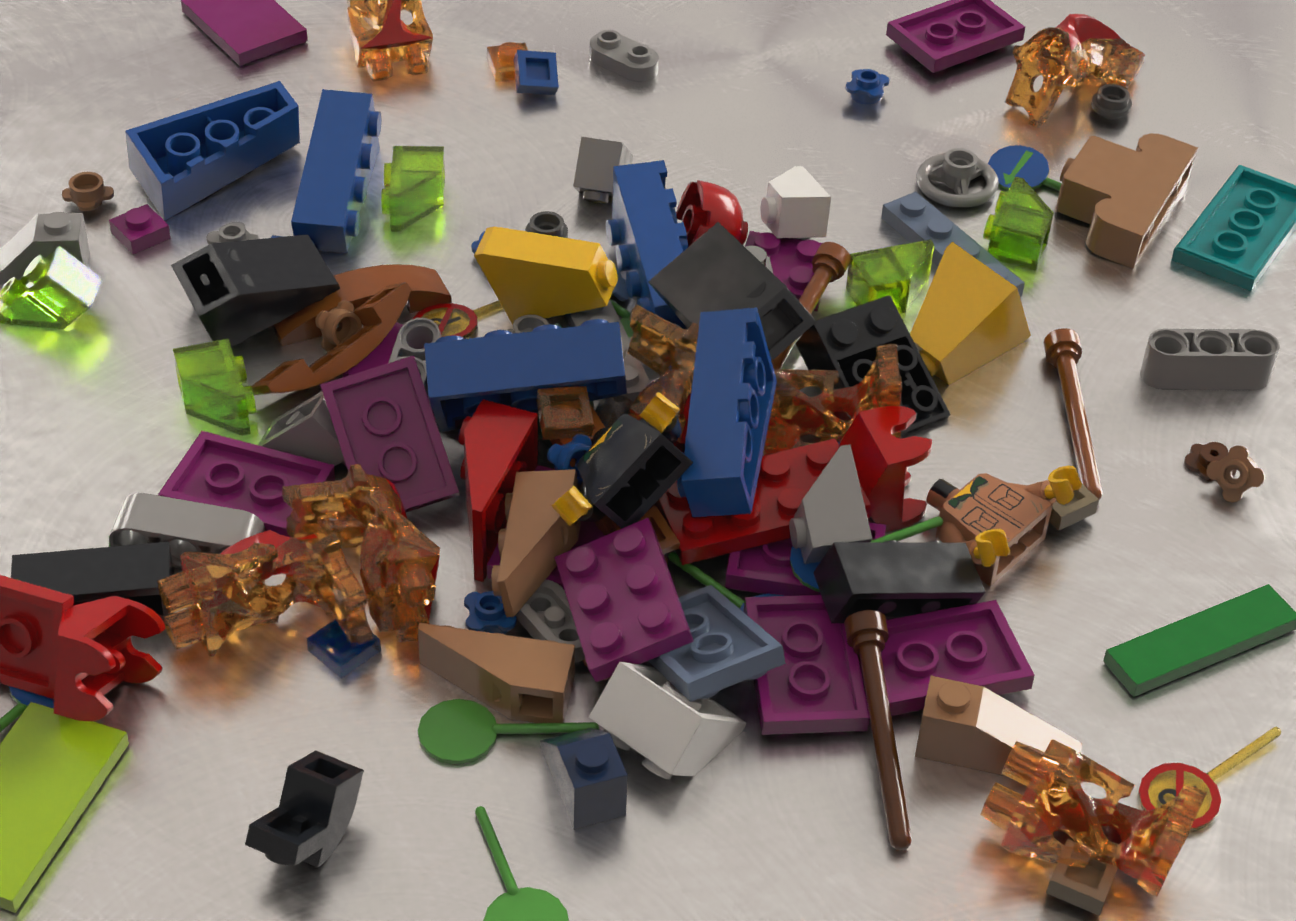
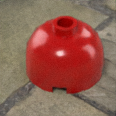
[676,180,748,247]

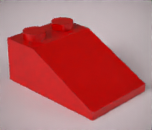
[459,399,538,582]

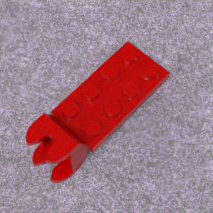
[655,406,932,565]
[0,575,165,721]

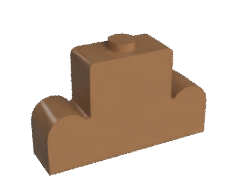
[1055,133,1198,269]

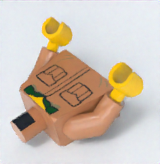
[926,465,1082,587]

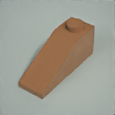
[915,676,1082,791]

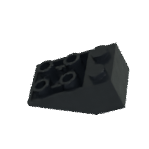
[648,222,817,361]
[171,234,341,353]
[795,295,951,436]

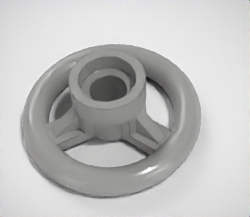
[916,148,999,208]

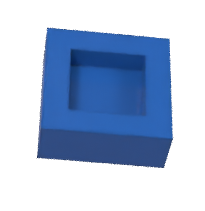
[514,50,559,95]

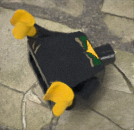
[551,392,693,529]

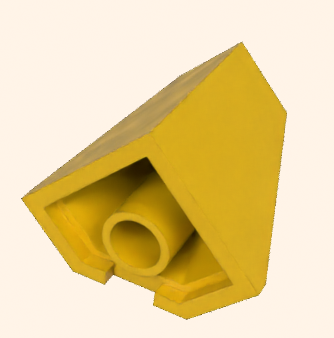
[474,226,618,325]
[910,242,1031,385]

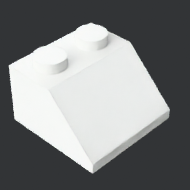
[588,662,747,779]

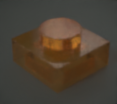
[487,42,528,82]
[536,386,594,440]

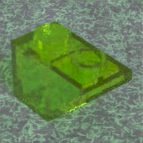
[381,146,445,232]
[983,176,1054,271]
[846,239,934,314]
[0,246,102,329]
[173,339,256,436]

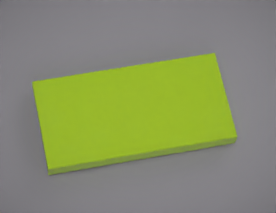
[0,702,129,913]

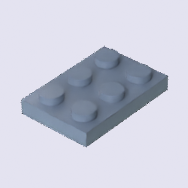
[649,585,786,702]

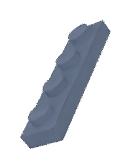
[881,191,1025,297]

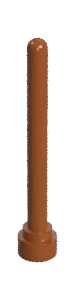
[772,242,851,376]
[1043,328,1102,500]

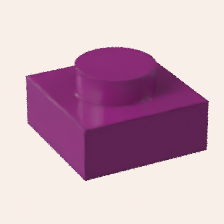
[109,204,171,255]

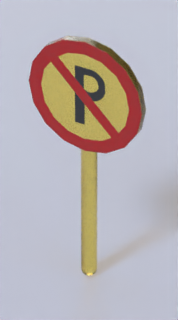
[412,300,503,339]
[1138,727,1281,832]

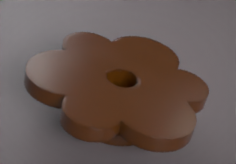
[1184,442,1236,481]

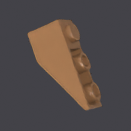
[491,469,581,617]
[418,623,575,723]

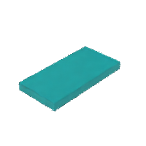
[1171,165,1296,291]

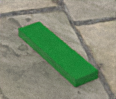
[1103,584,1296,697]

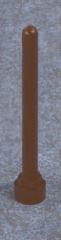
[844,610,912,851]

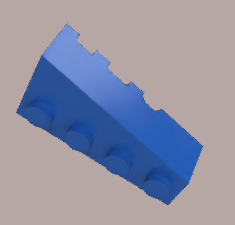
[125,81,300,221]
[291,89,382,253]
[606,160,695,337]
[677,307,777,517]
[424,319,627,433]

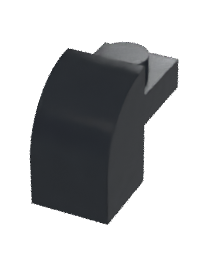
[245,750,364,868]

